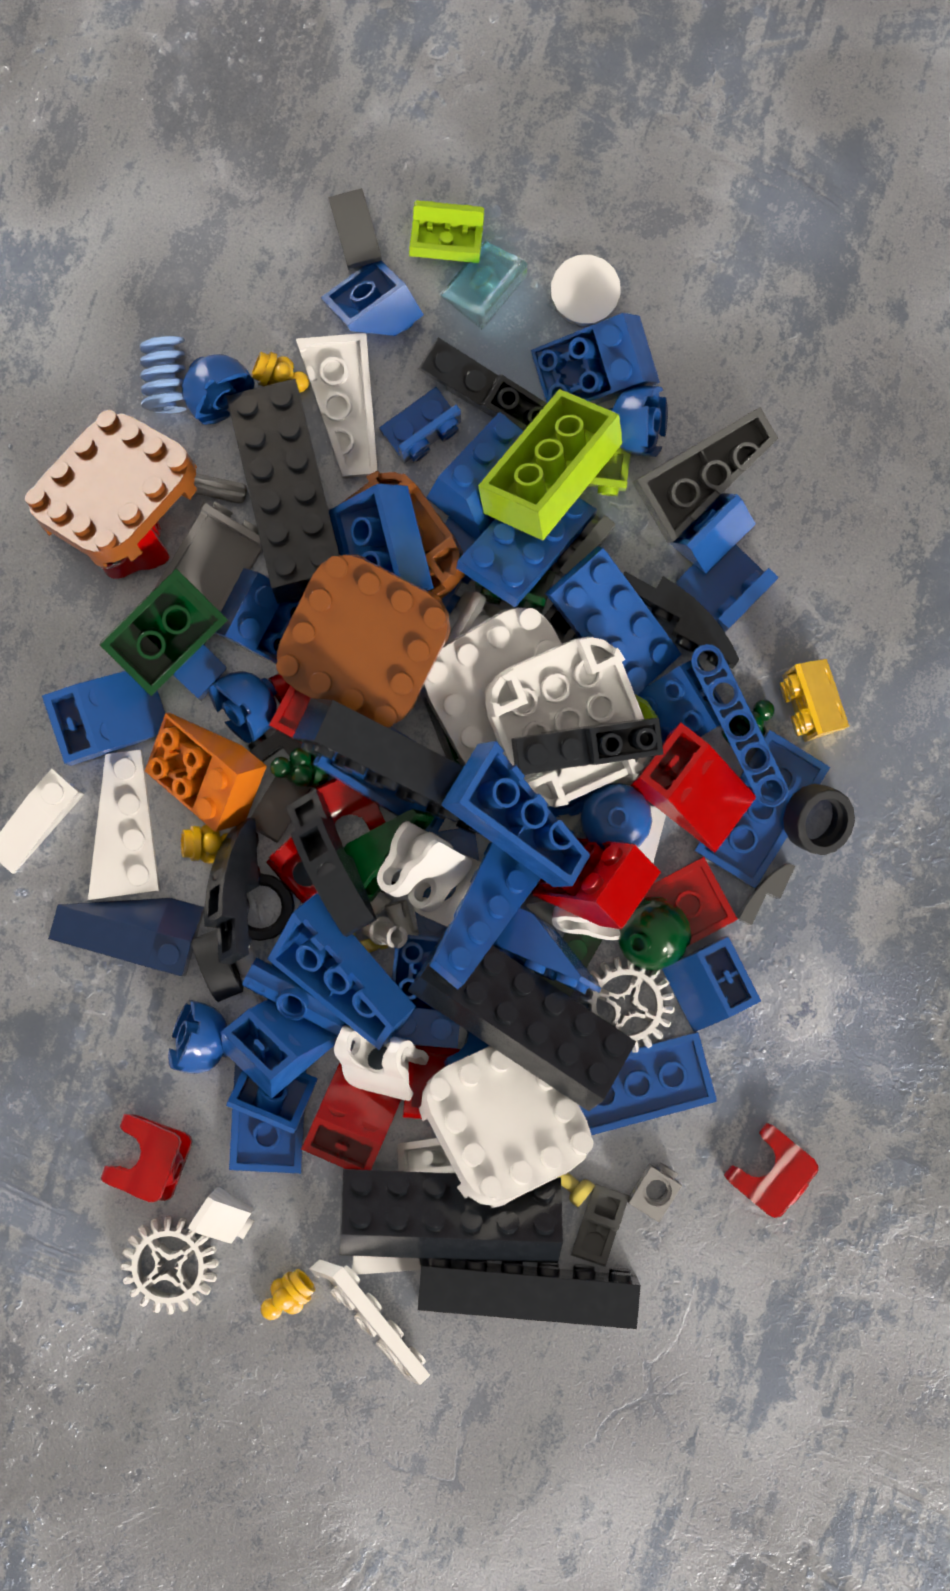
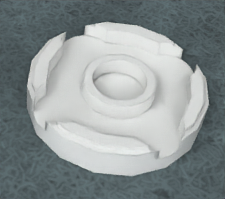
[551,255,621,326]

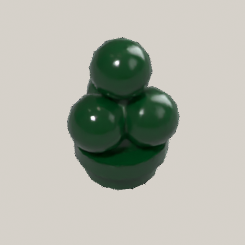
[721,700,775,746]
[270,747,329,788]

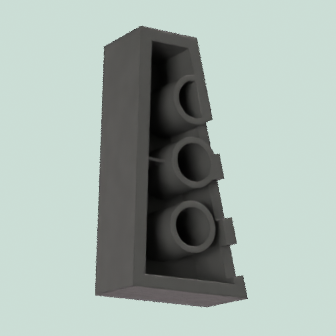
[632,407,778,543]

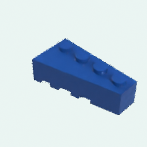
[441,741,590,887]
[267,893,416,1050]

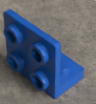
[379,387,461,464]
[676,544,779,632]
[638,660,724,743]

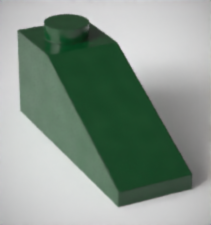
[344,809,435,902]

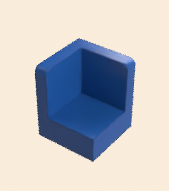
[173,644,227,701]

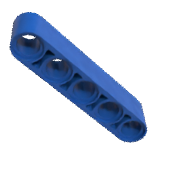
[691,644,788,807]

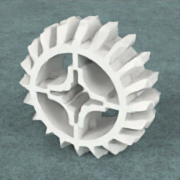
[578,957,675,1053]
[121,1216,219,1315]

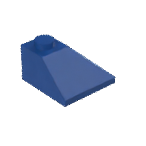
[321,261,424,336]

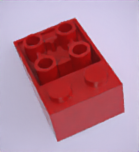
[630,722,756,853]
[532,838,661,929]
[301,1050,402,1170]

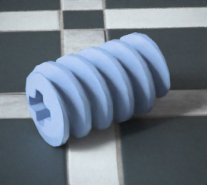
[140,336,187,413]

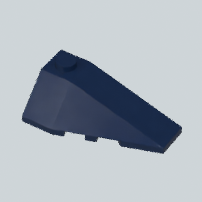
[48,898,204,976]

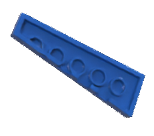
[429,819,574,989]

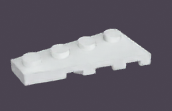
[296,333,378,478]
[88,749,160,900]
[309,1259,430,1385]

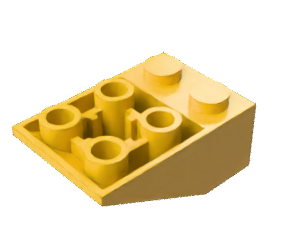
[779,659,850,742]

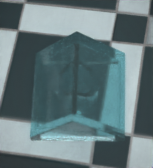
[440,241,528,330]

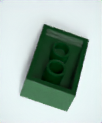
[99,568,228,696]

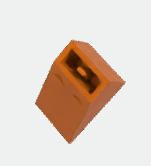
[145,713,267,832]

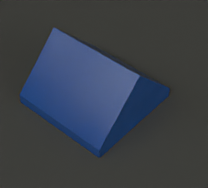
[670,493,756,574]
[226,1070,318,1134]

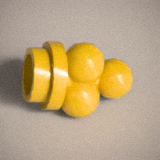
[251,352,309,393]
[181,824,228,864]
[260,1269,315,1320]

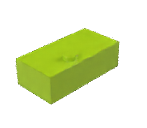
[478,389,622,540]

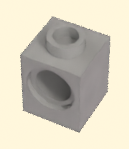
[627,1163,682,1222]

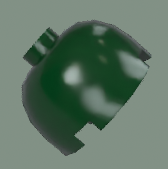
[618,897,692,970]

